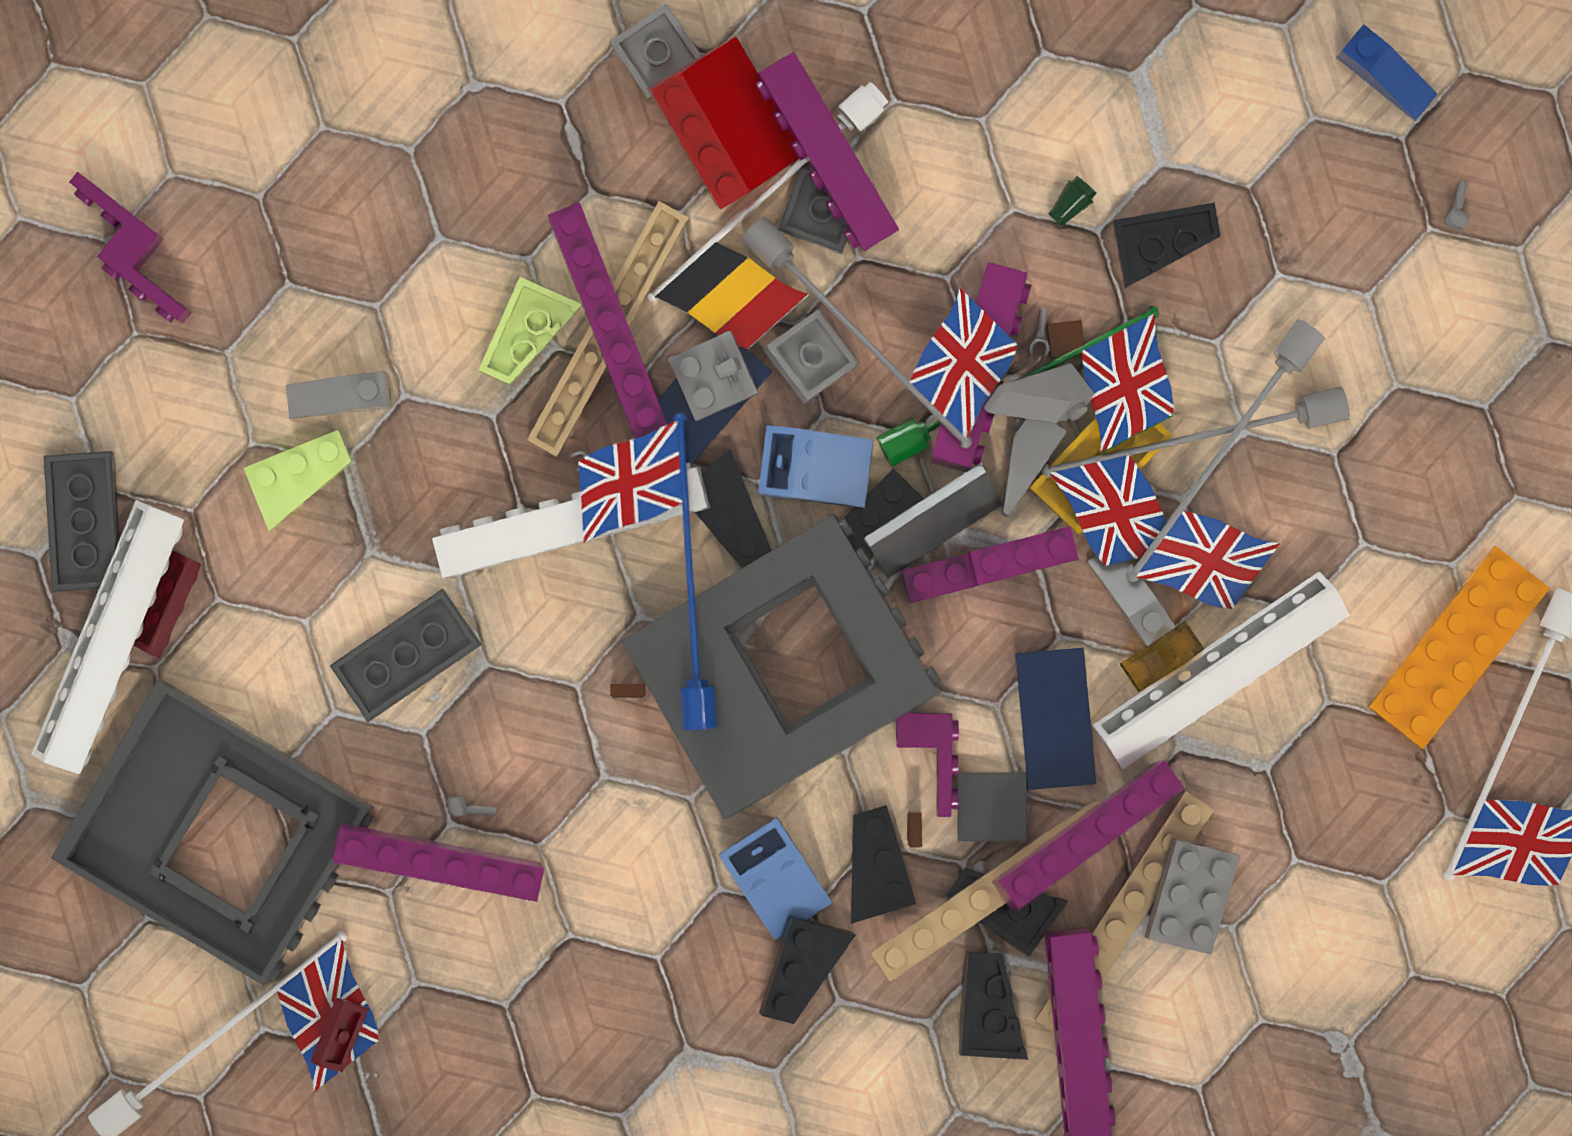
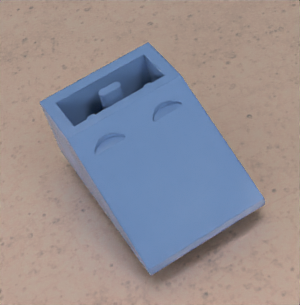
[758,425,874,508]
[719,816,832,940]

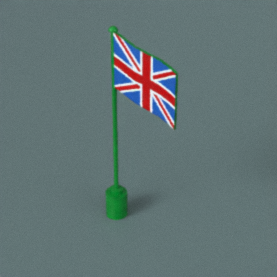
[876,306,1174,467]

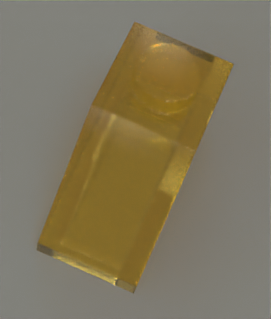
[1120,621,1204,692]

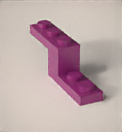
[69,172,191,323]
[902,526,1079,604]
[896,711,959,817]

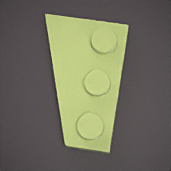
[479,277,582,385]
[243,430,353,532]

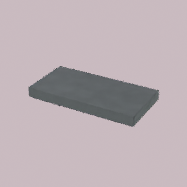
[44,451,119,592]
[864,464,1002,578]
[330,589,482,722]

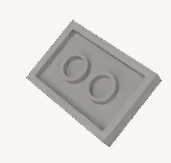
[1144,838,1240,955]

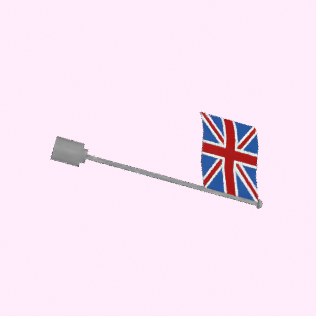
[742,217,1018,449]
[1126,319,1325,609]
[1042,387,1350,566]

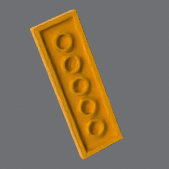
[1367,546,1550,749]

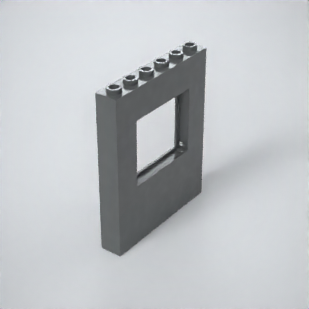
[621,514,942,820]
[51,680,374,985]

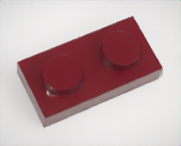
[310,998,369,1072]

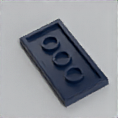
[658,334,772,466]
[1015,648,1096,790]

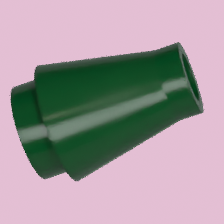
[1048,176,1097,227]

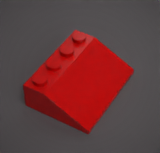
[647,36,799,210]

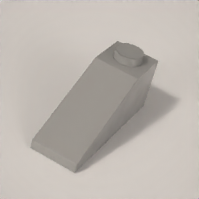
[984,364,1095,423]
[286,371,392,419]
[1001,417,1067,518]
[1087,555,1176,647]

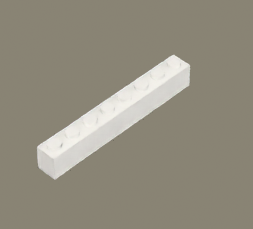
[432,463,710,578]
[31,500,184,774]
[1092,572,1350,769]

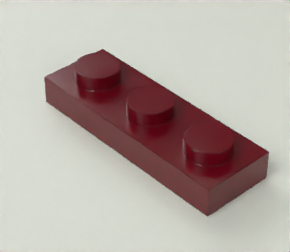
[133,551,202,658]

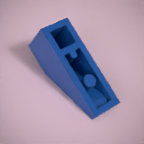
[1336,24,1438,121]

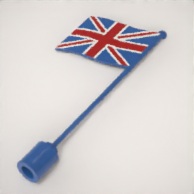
[579,413,717,730]

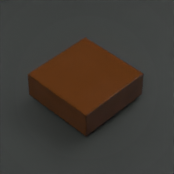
[1047,320,1084,359]
[610,684,646,698]
[907,811,922,848]

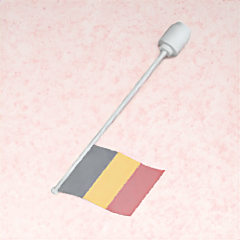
[647,82,888,349]

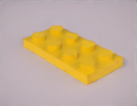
[1029,417,1173,535]

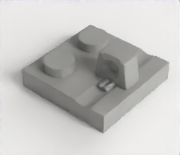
[610,4,701,100]
[763,309,859,404]
[668,331,759,421]

